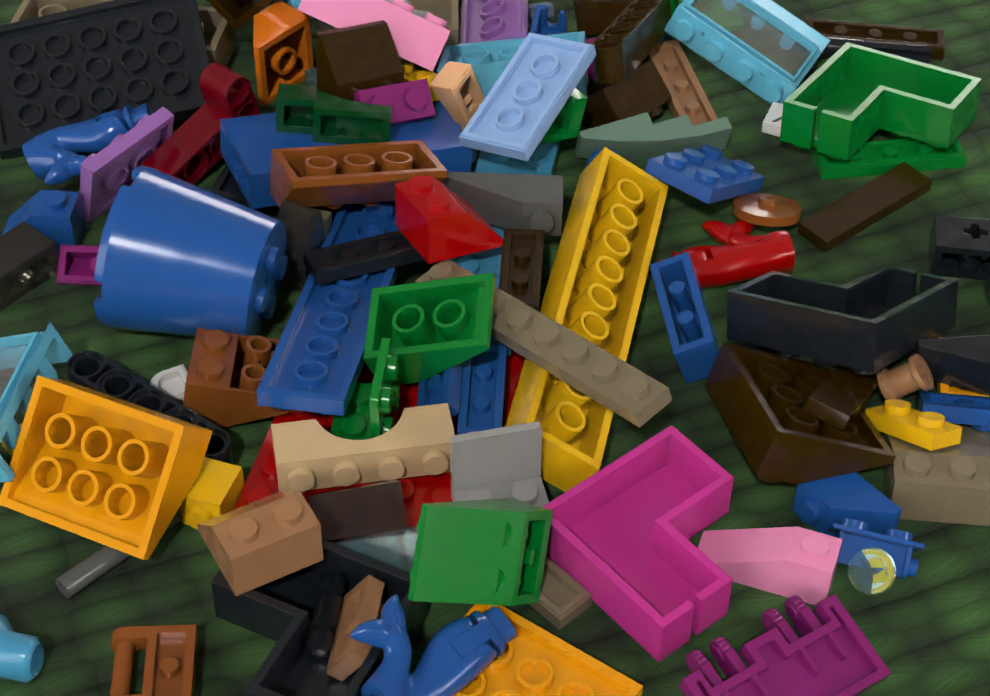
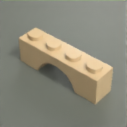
[271,403,455,492]

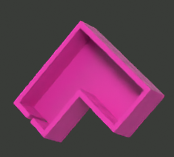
[543,425,734,662]

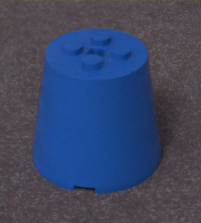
[94,166,288,337]

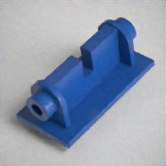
[826,518,925,580]

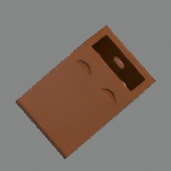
[183,328,299,428]

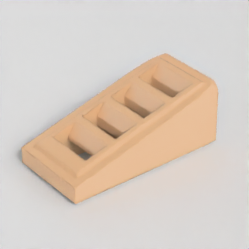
[431,61,485,131]

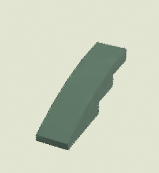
[575,112,732,161]

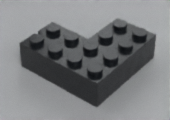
[727,265,958,375]
[211,539,427,696]

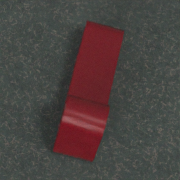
[132,62,260,185]

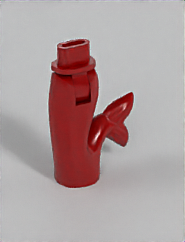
[655,220,795,288]

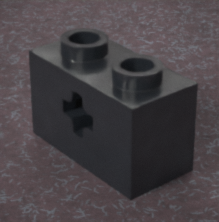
[928,215,990,281]

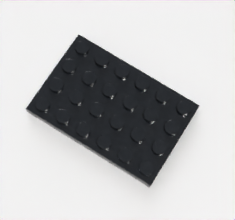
[0,0,210,160]

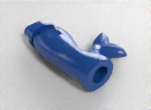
[22,103,152,185]
[350,594,516,696]

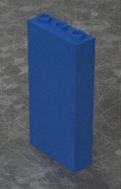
[220,101,476,209]

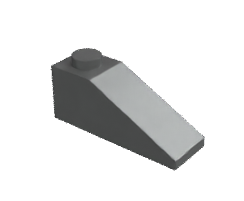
[444,172,563,236]

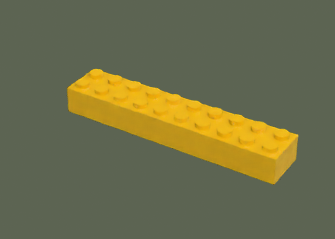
[505,147,669,492]

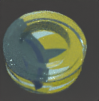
[847,547,896,595]

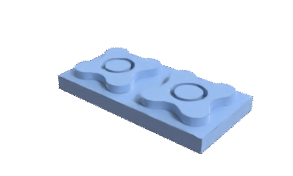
[459,32,597,161]

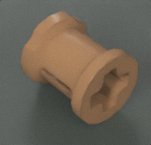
[876,354,934,400]

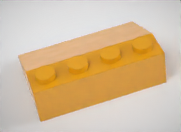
[0,375,213,560]

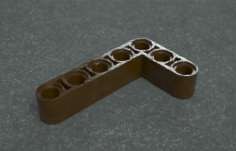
[573,0,672,84]

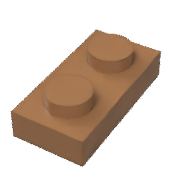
[326,575,385,681]

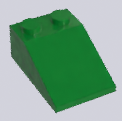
[363,273,496,385]

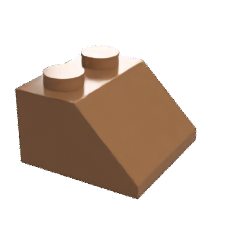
[197,490,324,596]

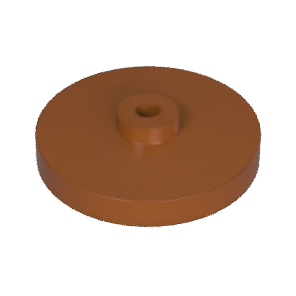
[732,193,802,227]

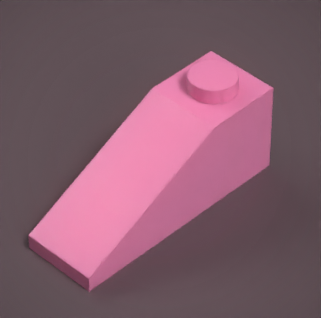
[698,526,843,606]

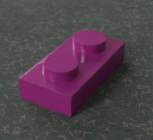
[354,78,436,125]

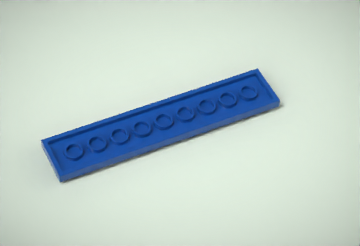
[256,201,401,416]

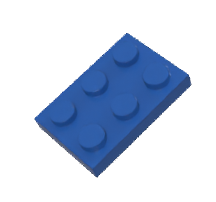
[645,145,765,204]

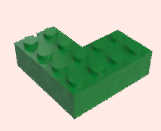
[780,42,982,161]

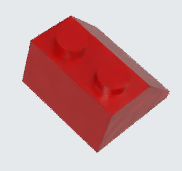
[395,176,503,264]

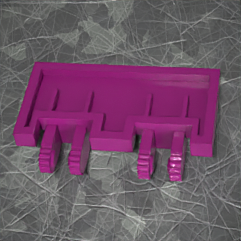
[678,594,891,696]

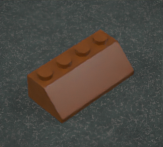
[270,140,447,212]

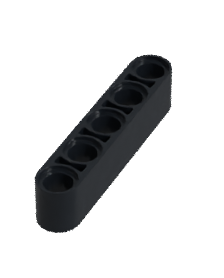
[66,350,234,465]

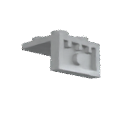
[450,422,549,507]

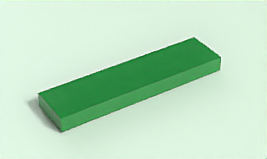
[812,138,967,180]

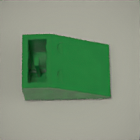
[408,498,553,606]

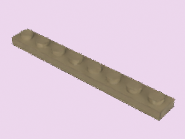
[415,259,672,428]

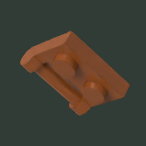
[110,624,198,696]

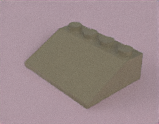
[881,423,990,526]

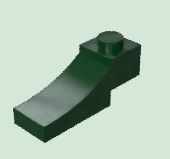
[276,83,392,144]

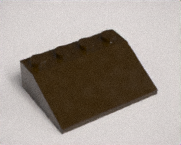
[704,342,896,485]

